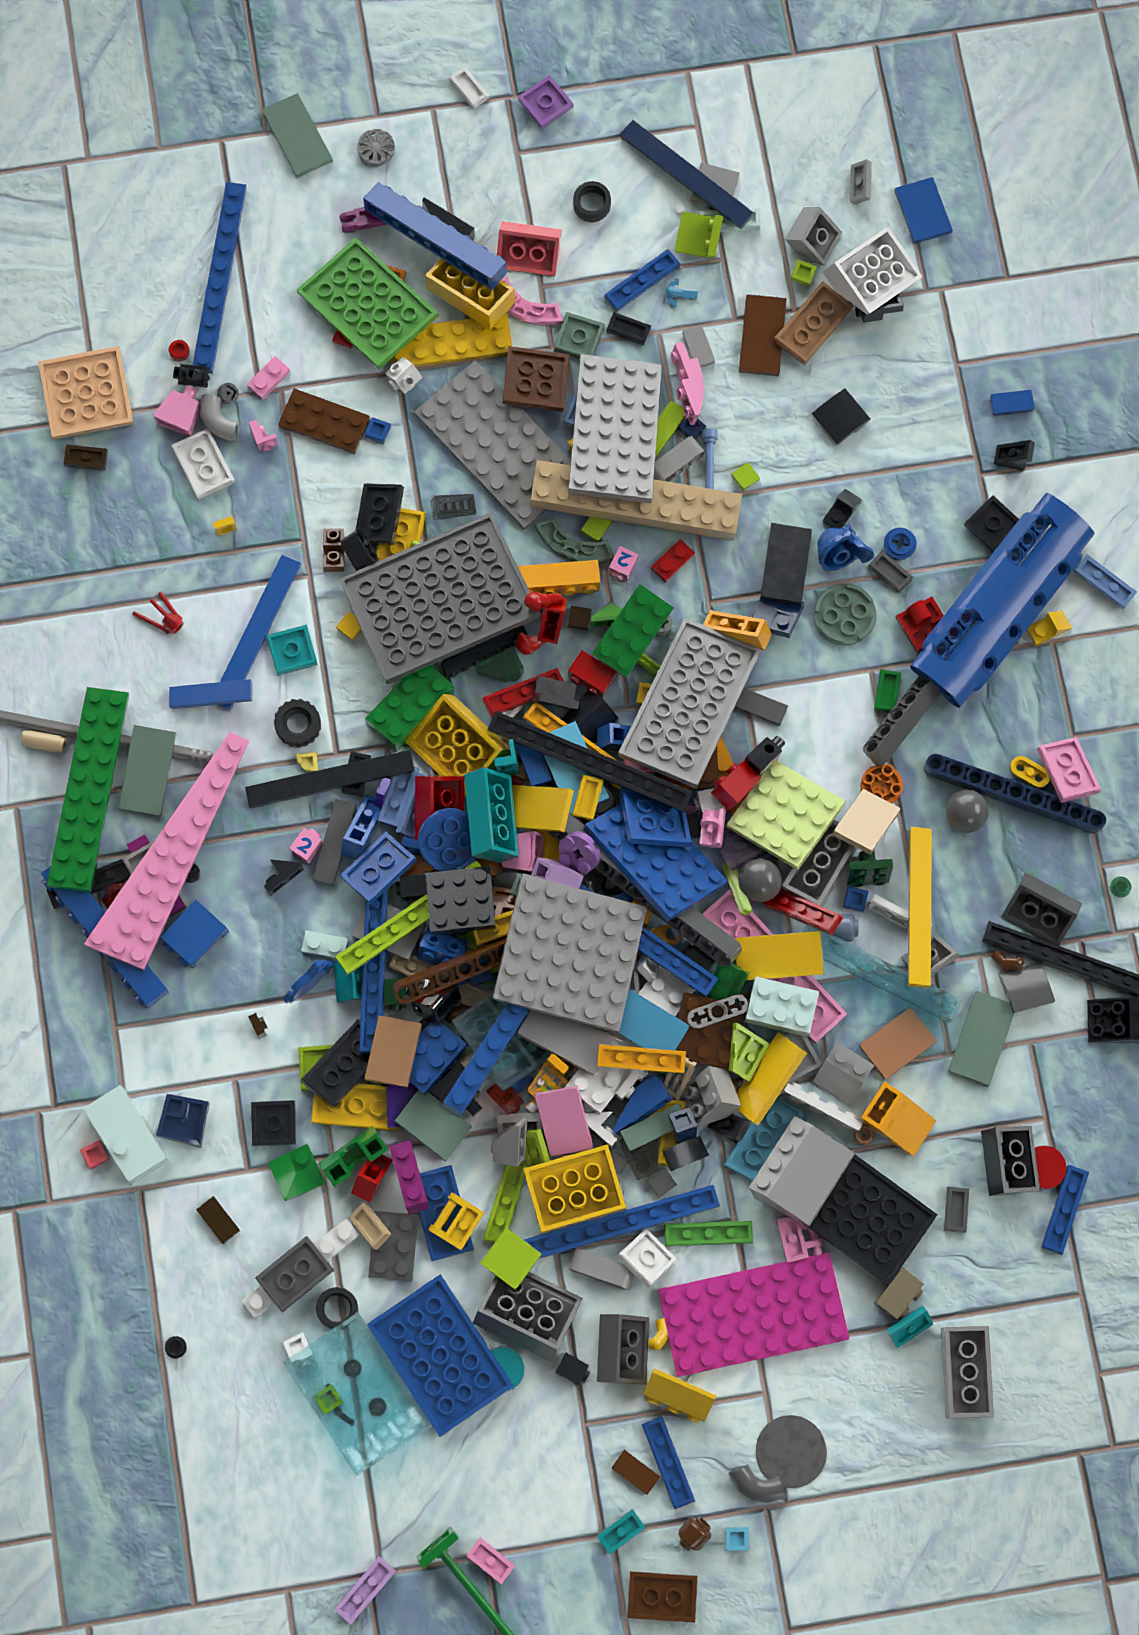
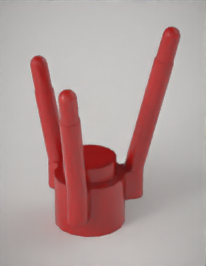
[132,591,184,635]

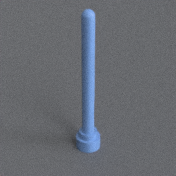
[701,429,718,489]

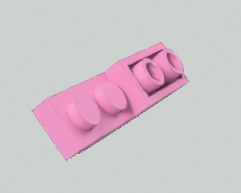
[670,342,704,425]

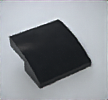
[812,388,871,445]

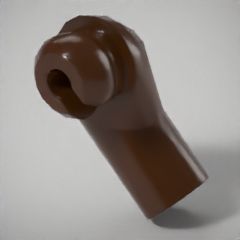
[991,950,1024,971]
[446,1004,477,1024]

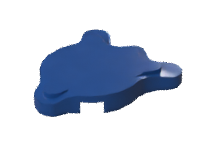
[283,960,334,1004]

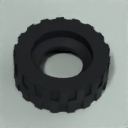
[274,699,321,748]

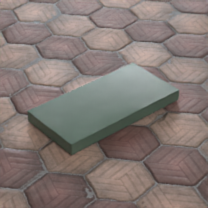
[262,93,333,178]
[119,725,176,816]
[948,990,1014,1087]

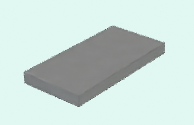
[517,1010,615,1076]

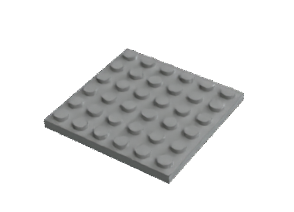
[492,874,647,1033]

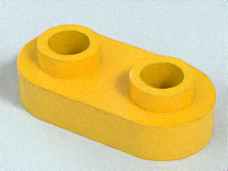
[1009,756,1050,789]

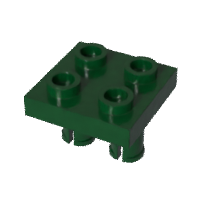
[846,850,893,887]

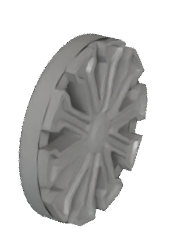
[357,129,395,166]

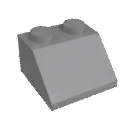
[785,207,843,265]
[812,1042,874,1104]

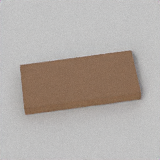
[773,281,854,366]

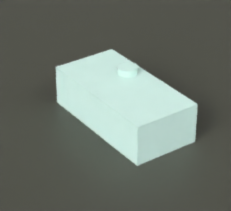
[83,1085,169,1184]

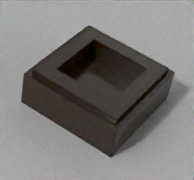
[568,605,592,631]

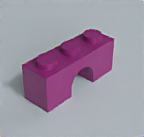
[389,1141,429,1215]

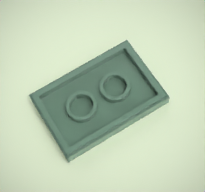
[394,1090,472,1162]

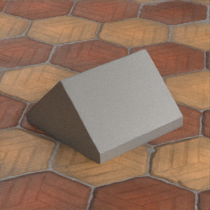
[901,934,959,977]

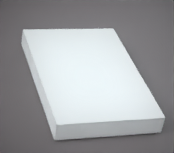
[171,428,235,500]

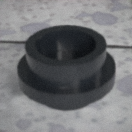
[165,1336,187,1359]

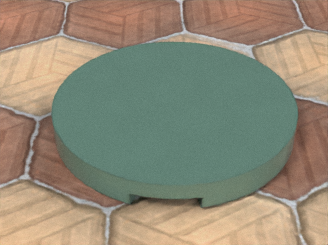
[814,584,877,645]

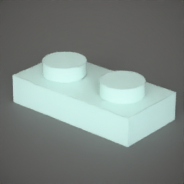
[301,931,348,959]

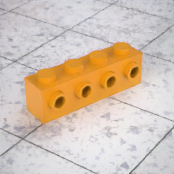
[518,560,600,596]

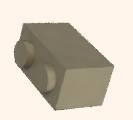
[874,1268,924,1320]

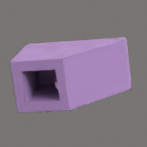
[531,857,583,889]

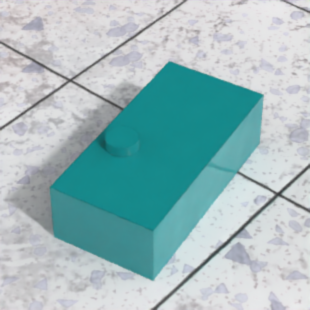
[464,767,519,863]

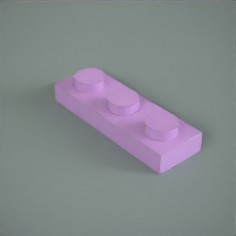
[334,1556,396,1624]

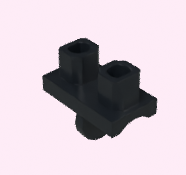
[173,364,211,388]

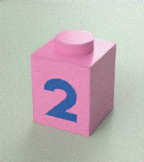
[609,546,639,582]
[289,828,323,864]

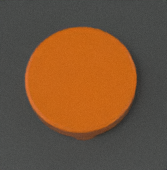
[860,764,903,804]

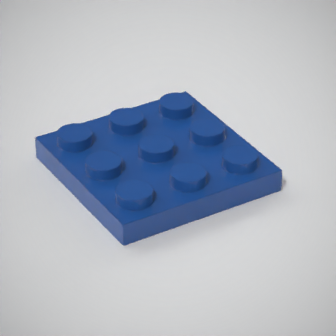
[619,787,692,847]

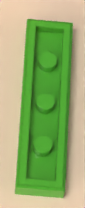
[664,1221,753,1247]

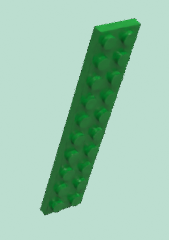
[47,687,130,893]

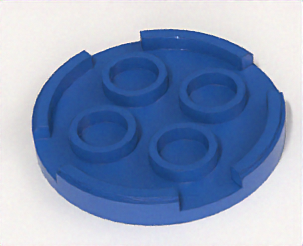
[418,808,477,871]

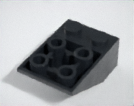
[1087,996,1139,1044]

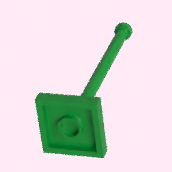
[417,1527,514,1635]

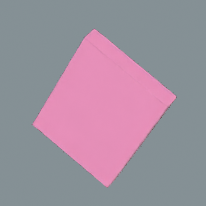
[1037,737,1101,803]
[535,1085,593,1157]

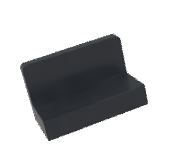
[532,676,579,709]

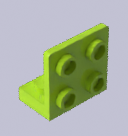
[675,211,723,259]

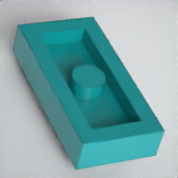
[886,1305,934,1349]
[597,1509,646,1555]

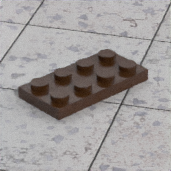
[278,388,370,454]

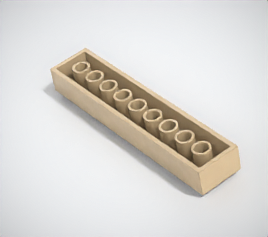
[529,460,742,540]

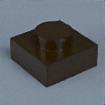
[248,1013,268,1039]

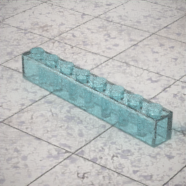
[803,925,963,1023]

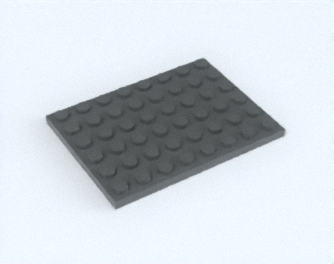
[339,512,541,684]

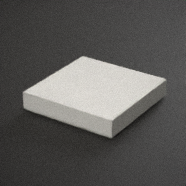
[617,1228,677,1288]

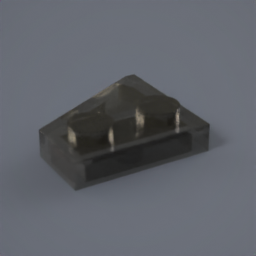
[619,1138,658,1181]

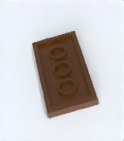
[739,294,787,376]

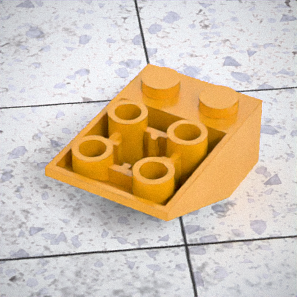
[858,1081,937,1157]

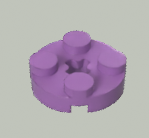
[559,831,600,875]

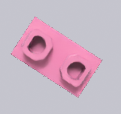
[700,809,726,848]

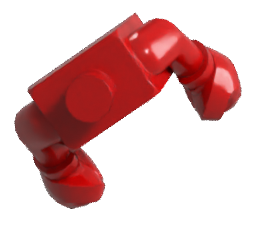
[515,592,567,655]

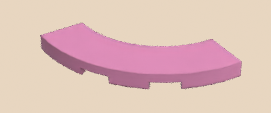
[502,277,563,326]

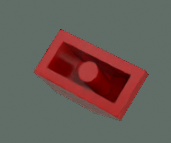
[351,1154,393,1203]

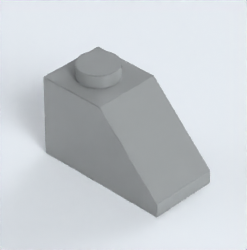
[491,1118,527,1167]

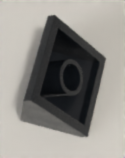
[561,691,619,744]

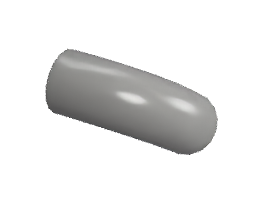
[200,394,238,442]

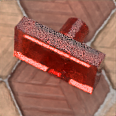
[486,1080,524,1116]

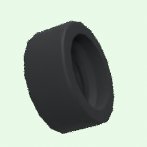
[573,181,611,222]
[316,1287,359,1330]

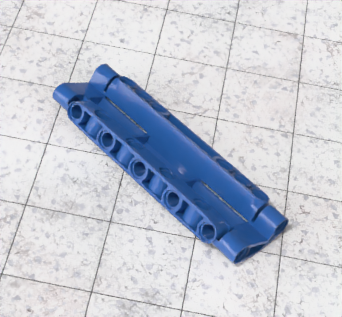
[910,493,1095,708]

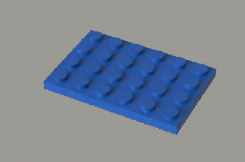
[583,804,728,922]
[367,1274,514,1437]

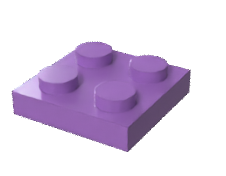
[518,75,574,129]

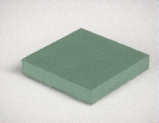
[554,312,605,359]

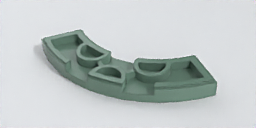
[535,517,614,564]

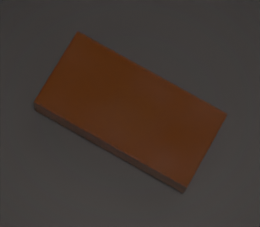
[611,1449,660,1495]

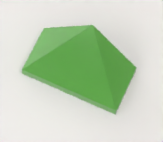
[591,602,622,628]

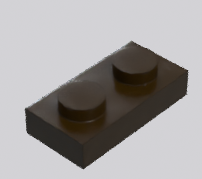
[63,444,109,471]

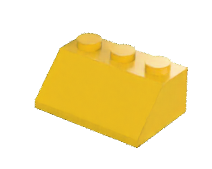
[643,1368,717,1424]

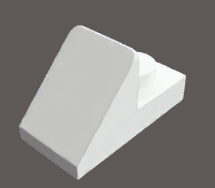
[585,1112,617,1148]

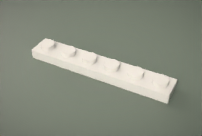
[241,1218,360,1318]

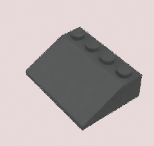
[473,1272,583,1362]

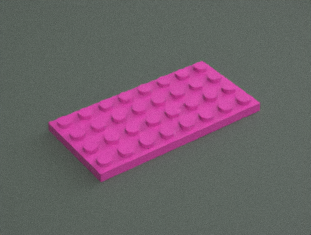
[658,1252,850,1377]

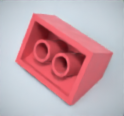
[497,221,562,276]

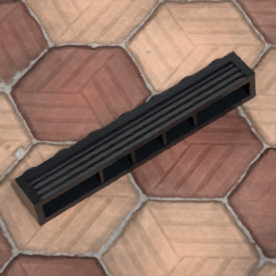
[441,625,528,679]

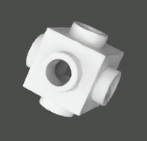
[385,357,423,394]

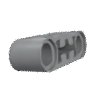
[654,436,705,482]
[569,1248,634,1290]

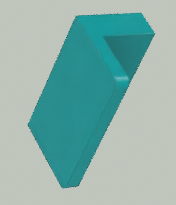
[494,739,520,776]
[334,960,363,1003]

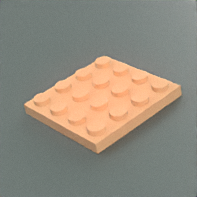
[38,346,134,440]

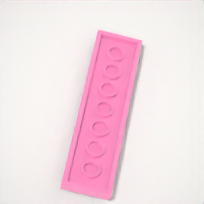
[702,888,847,1044]

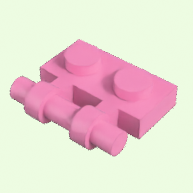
[776,1216,823,1263]

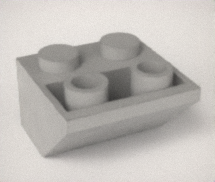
[683,1066,741,1127]

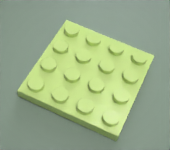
[727,760,845,870]

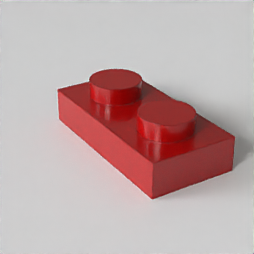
[651,538,695,583]

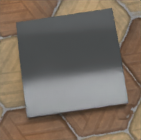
[999,963,1055,1014]

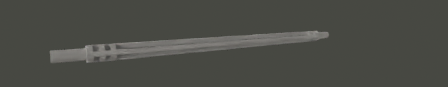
[0,710,214,764]

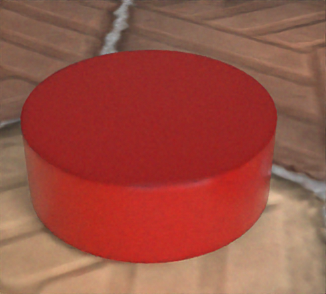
[169,340,190,362]

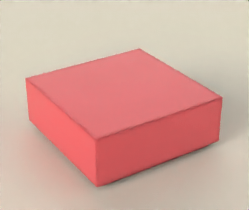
[80,1140,110,1170]

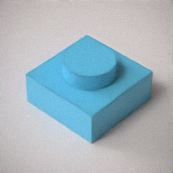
[726,1527,749,1551]

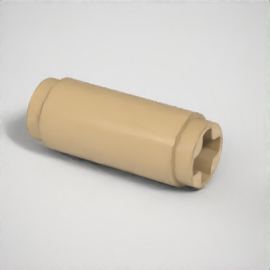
[21,730,66,753]

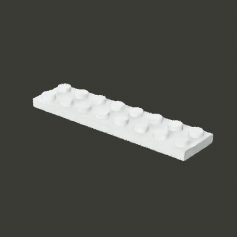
[565,966,695,1115]

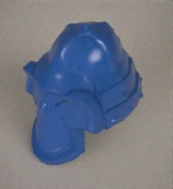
[817,525,874,571]

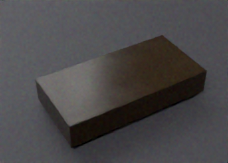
[196,1196,241,1244]

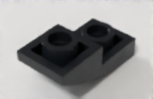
[662,1136,709,1171]

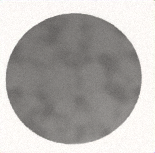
[756,1415,827,1488]

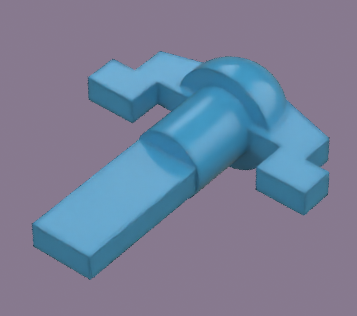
[666,278,698,308]

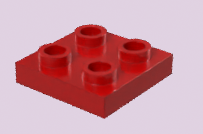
[895,596,944,653]

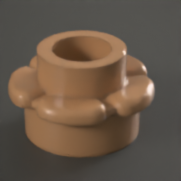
[853,1124,875,1146]

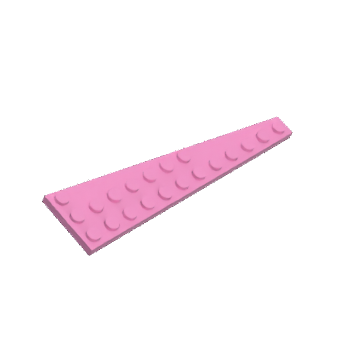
[84,732,249,971]

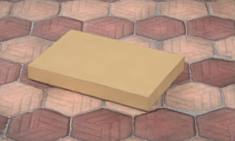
[833,789,901,855]

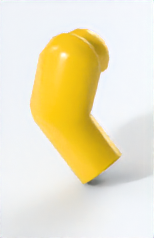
[648,1318,669,1350]

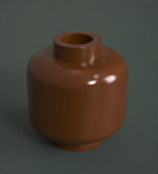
[678,1516,711,1551]

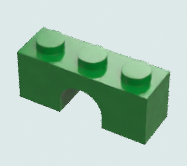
[319,1126,389,1187]

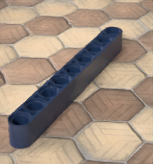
[924,754,1107,834]

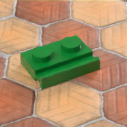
[706,963,750,1004]

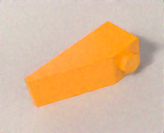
[703,610,772,651]

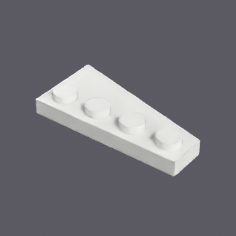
[781,1081,863,1131]

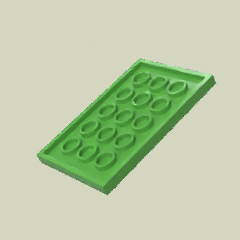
[297,238,439,369]

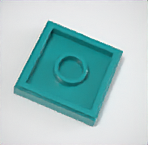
[266,624,318,676]

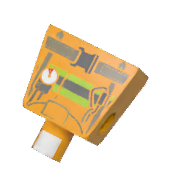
[525,1061,569,1113]

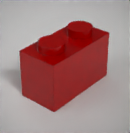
[568,650,617,698]
[711,760,761,811]

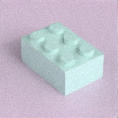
[745,977,819,1037]

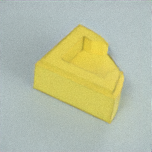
[295,752,319,773]

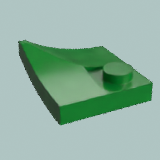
[268,1144,326,1202]

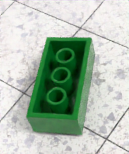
[591,584,674,678]
[365,665,454,752]

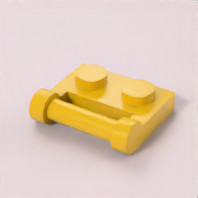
[428,1192,485,1251]

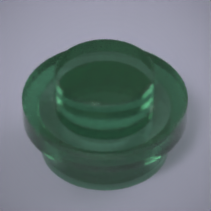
[1110,876,1132,898]

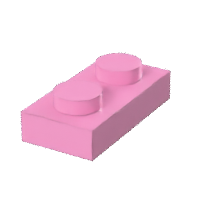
[247,356,290,400]
[466,1537,515,1584]

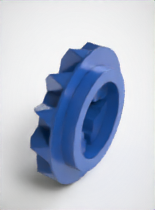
[884,527,917,560]

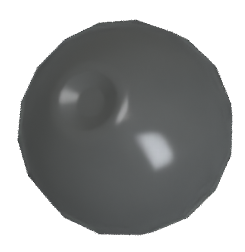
[946,790,989,833]
[738,858,782,903]

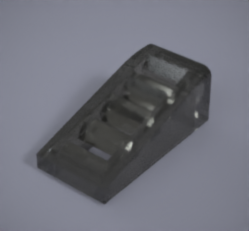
[431,494,476,520]

